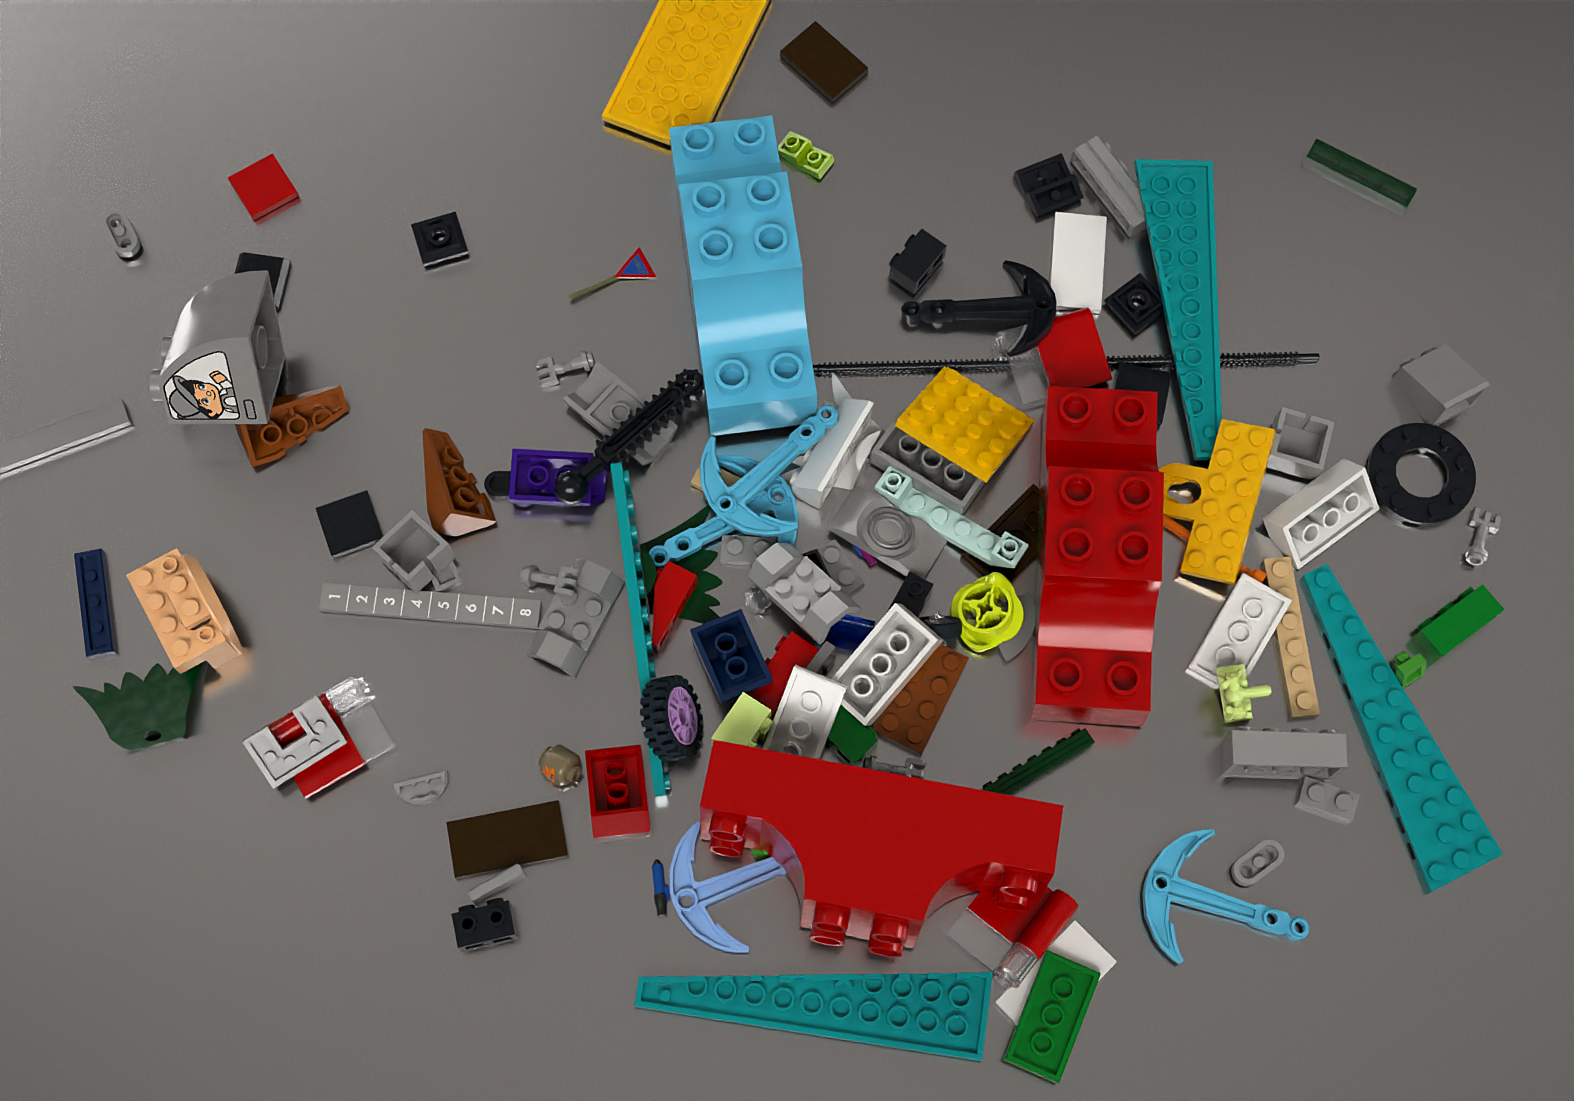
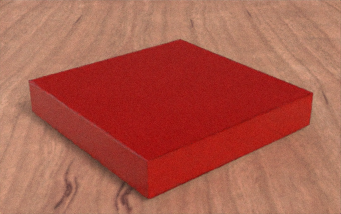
[228,153,299,220]

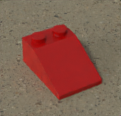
[585,744,650,838]

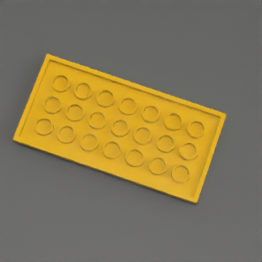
[602,0,770,146]

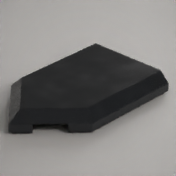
[234,252,291,311]

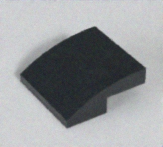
[1014,153,1084,217]
[1114,362,1172,424]

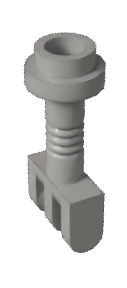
[535,350,595,388]
[1465,506,1502,565]
[520,565,581,597]
[862,755,926,779]

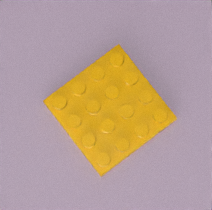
[895,366,1035,483]

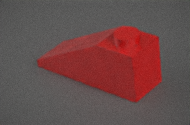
[652,561,698,653]

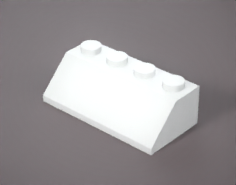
[790,398,874,510]
[1262,458,1379,570]

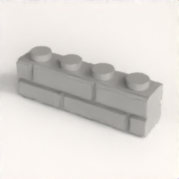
[1070,136,1147,238]

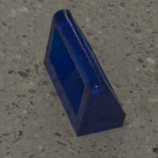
[814,614,876,654]

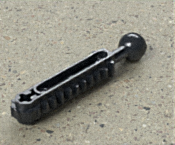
[554,369,705,505]

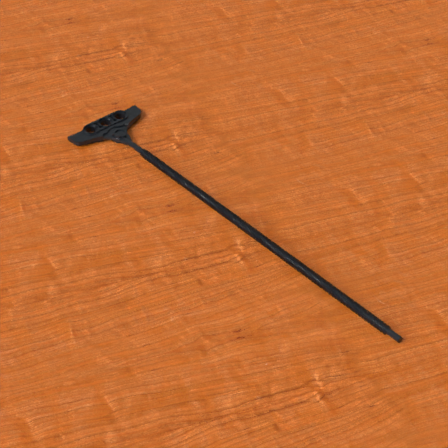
[813,351,1320,375]

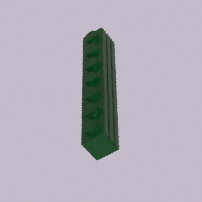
[1306,139,1417,207]
[982,728,1095,795]

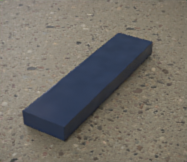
[74,548,117,659]

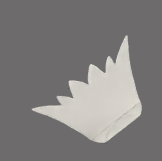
[781,373,885,491]

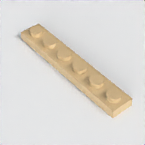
[1261,557,1320,720]

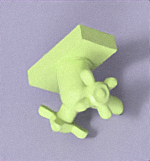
[1216,663,1272,723]

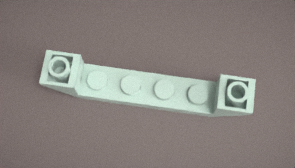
[875,466,1029,568]

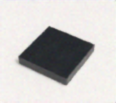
[315,490,384,559]

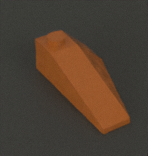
[235,385,348,467]
[422,428,496,536]

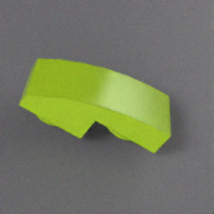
[777,131,834,179]

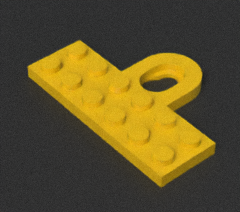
[1158,419,1276,585]

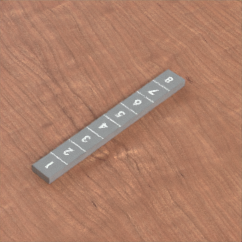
[319,583,542,629]

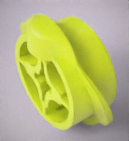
[951,572,1024,653]

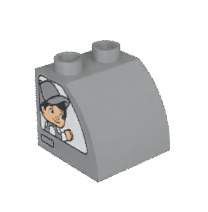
[149,270,286,424]

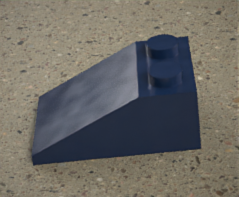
[690,609,773,704]

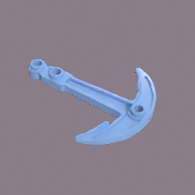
[669,821,787,953]

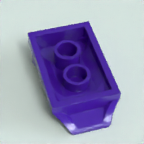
[509,449,607,507]

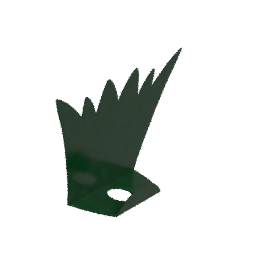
[640,505,722,624]
[73,662,204,751]

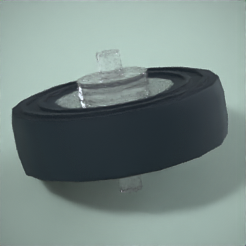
[919,611,962,640]

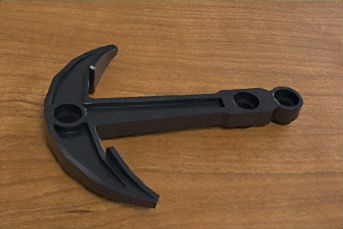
[901,260,1057,357]

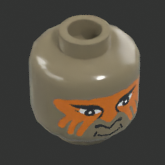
[538,744,582,786]

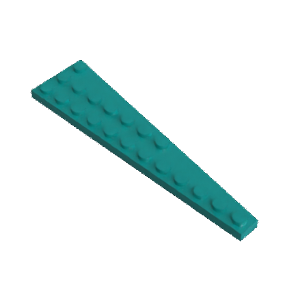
[1134,159,1222,461]
[610,462,671,797]
[1301,564,1503,894]
[634,972,993,1061]

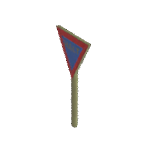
[569,247,657,299]

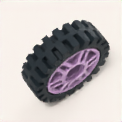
[640,675,703,761]

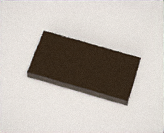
[960,483,1040,583]
[446,800,569,879]

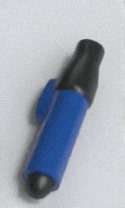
[652,859,669,916]

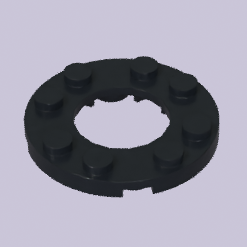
[1366,423,1476,527]

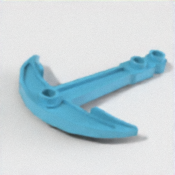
[700,405,839,537]
[649,455,799,569]
[1142,829,1310,965]

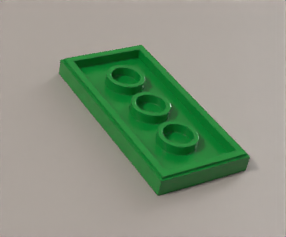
[1003,950,1101,1084]

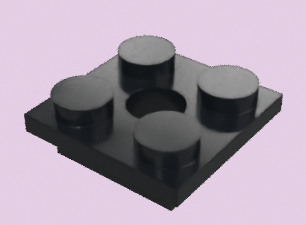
[411,211,469,266]
[1104,273,1164,335]

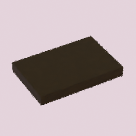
[780,21,868,103]

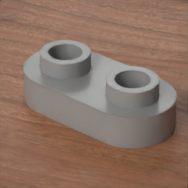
[101,209,140,258]
[1231,840,1284,886]

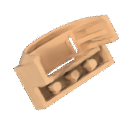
[126,548,242,674]

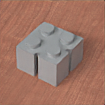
[1267,407,1335,481]
[372,510,456,594]

